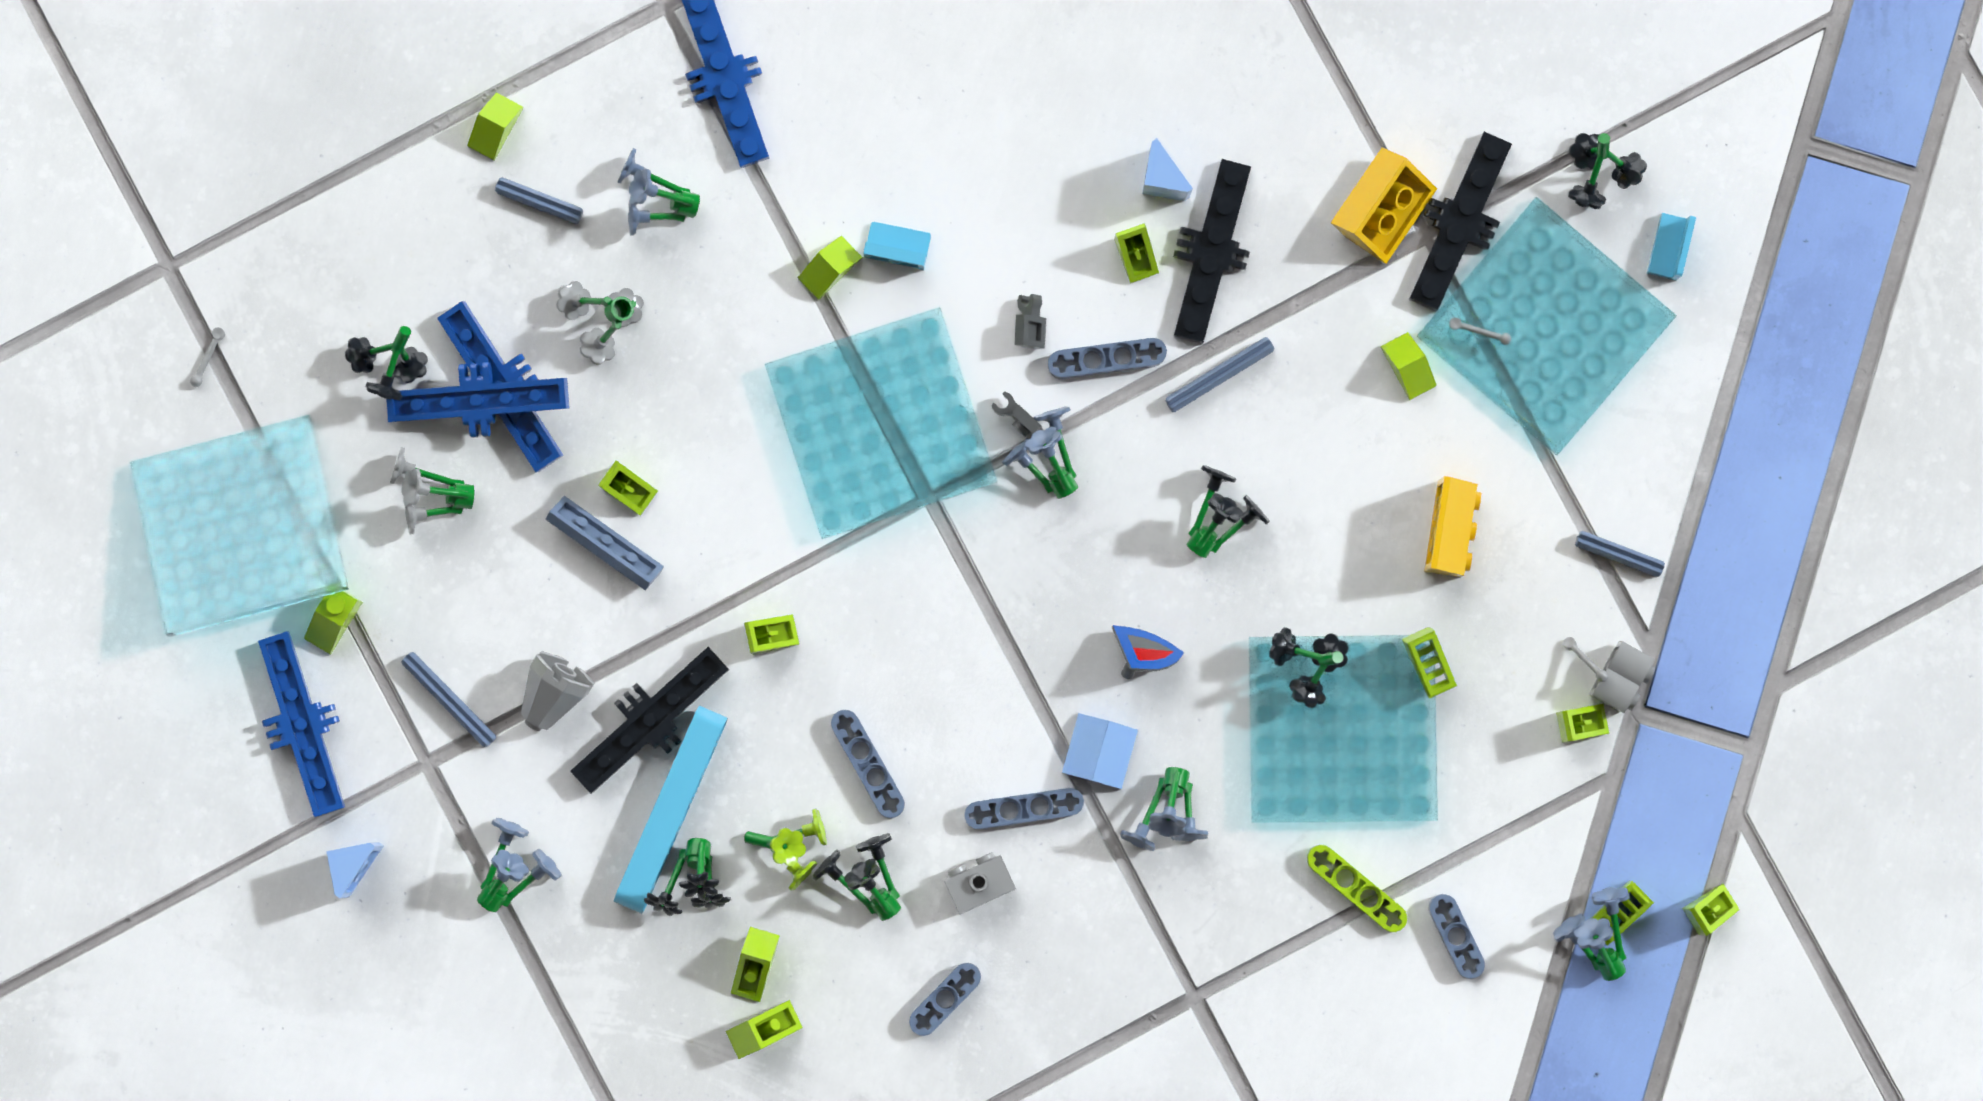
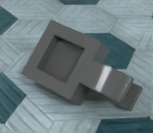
[1014,294,1046,349]
[991,391,1043,437]

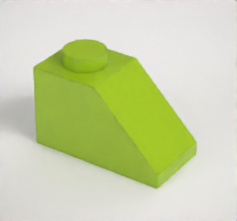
[304,584,363,655]
[731,927,780,1002]
[725,1000,803,1059]

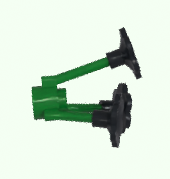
[1186,465,1270,558]
[812,833,901,921]

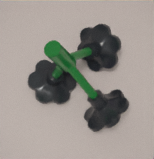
[1568,133,1647,209]
[345,326,428,400]
[1269,627,1349,708]

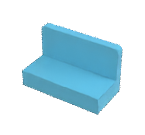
[1647,213,1696,281]
[863,222,931,270]

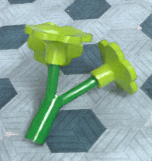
[744,808,827,891]

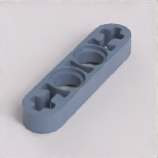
[1048,338,1167,379]
[831,710,905,818]
[964,788,1084,829]

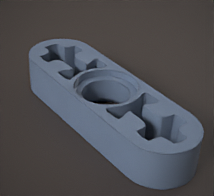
[1428,894,1485,979]
[909,963,981,1036]

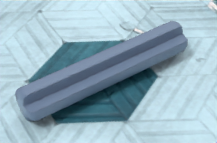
[495,177,583,224]
[1575,531,1665,577]

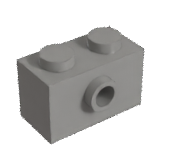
[944,852,1016,915]

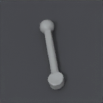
[1449,317,1512,345]
[190,327,225,387]
[1563,637,1608,682]

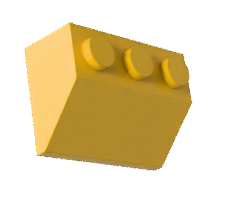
[1331,147,1437,264]
[1424,476,1481,577]

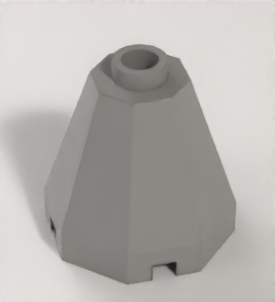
[521,651,595,731]

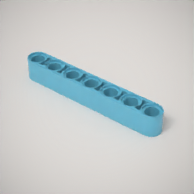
[613,705,728,914]

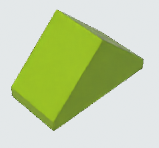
[467,92,524,161]
[1114,223,1159,283]
[797,235,863,300]
[1381,332,1437,401]
[598,460,658,516]
[744,614,799,655]
[1556,703,1610,743]
[1682,883,1740,936]

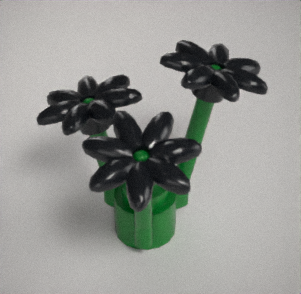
[644,838,731,916]

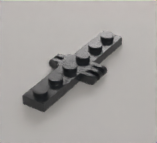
[1409,131,1512,312]
[1173,159,1251,344]
[570,646,730,794]

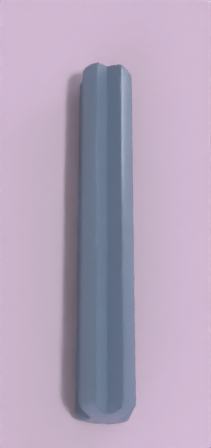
[1165,337,1275,412]
[401,652,496,747]

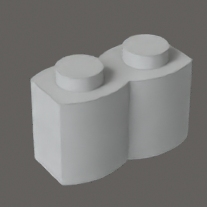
[1589,641,1656,713]

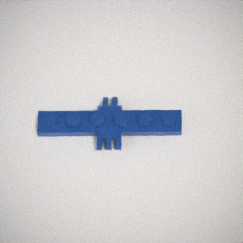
[682,0,770,168]
[437,301,564,473]
[386,362,570,438]
[258,631,346,817]

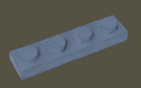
[545,495,664,591]

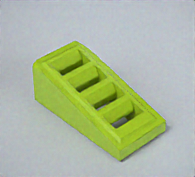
[1402,627,1457,699]
[1591,880,1654,946]

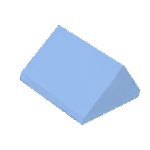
[1142,138,1193,201]
[1062,713,1138,789]
[326,842,384,898]

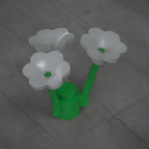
[556,281,644,365]
[390,447,475,535]

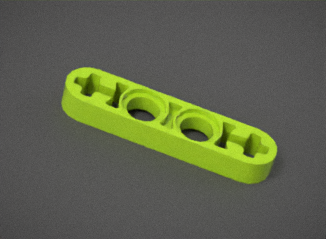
[1307,845,1407,932]

